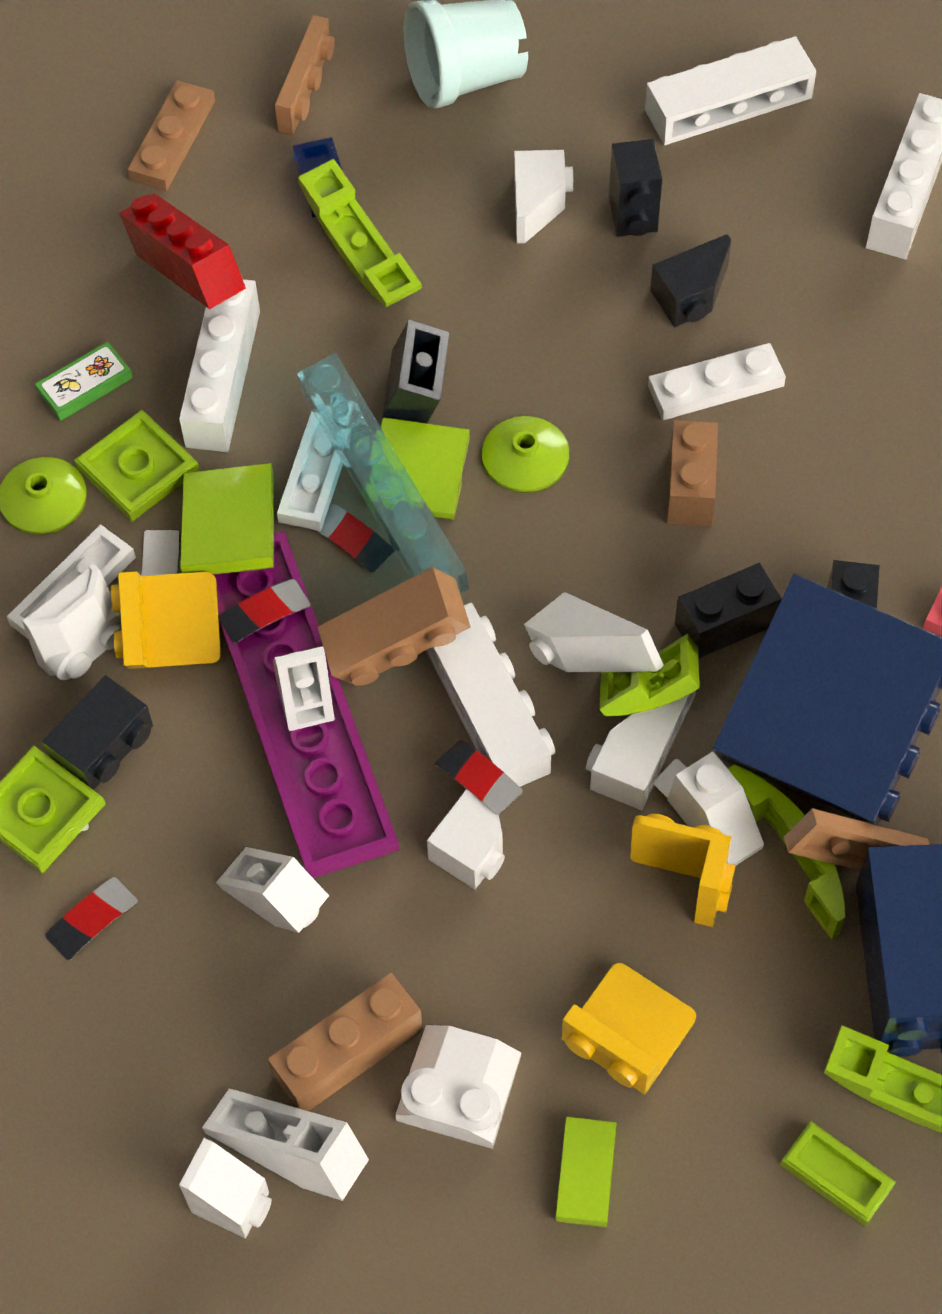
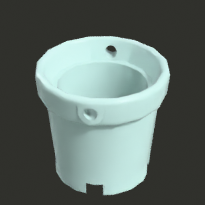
[403,0,528,108]

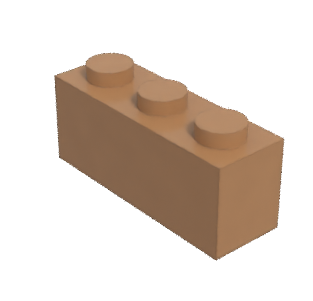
[318,567,471,686]
[268,972,423,1111]

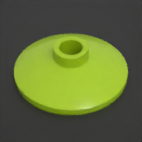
[482,416,569,493]
[0,457,87,535]

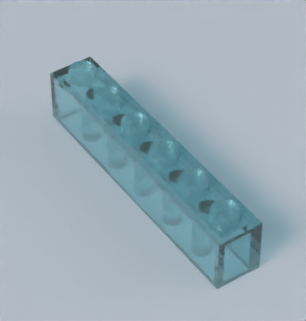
[297,352,469,594]

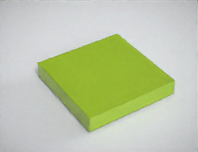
[74,410,200,522]
[0,745,106,874]

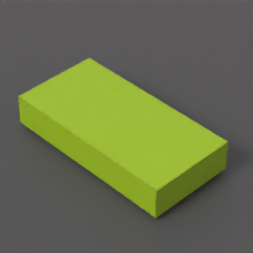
[556,1117,617,1227]
[780,1121,896,1227]

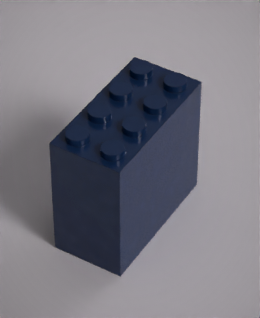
[712,574,942,825]
[856,844,942,1057]

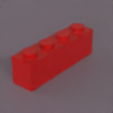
[119,193,246,309]

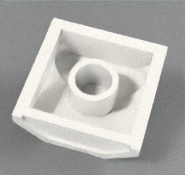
[22,563,122,680]
[396,1025,521,1149]

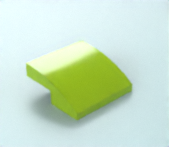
[367,418,470,520]
[600,634,700,716]

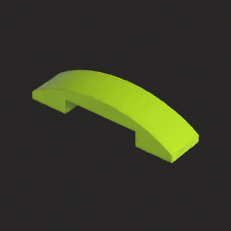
[298,159,422,307]
[727,765,845,940]
[823,1025,942,1133]

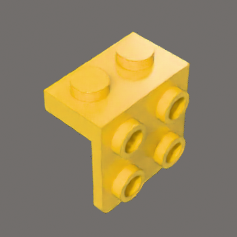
[111,571,221,669]
[630,814,736,927]
[561,963,696,1095]

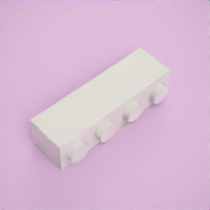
[645,36,816,145]
[866,93,942,260]
[179,279,260,453]
[426,603,555,786]

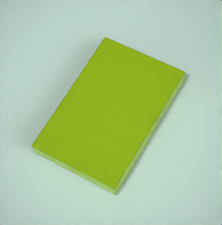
[180,463,274,574]

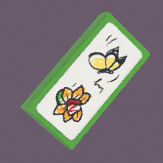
[35,341,133,421]

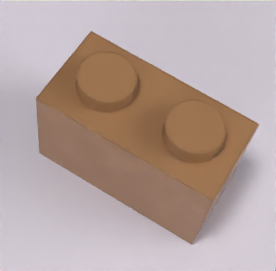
[667,420,718,526]

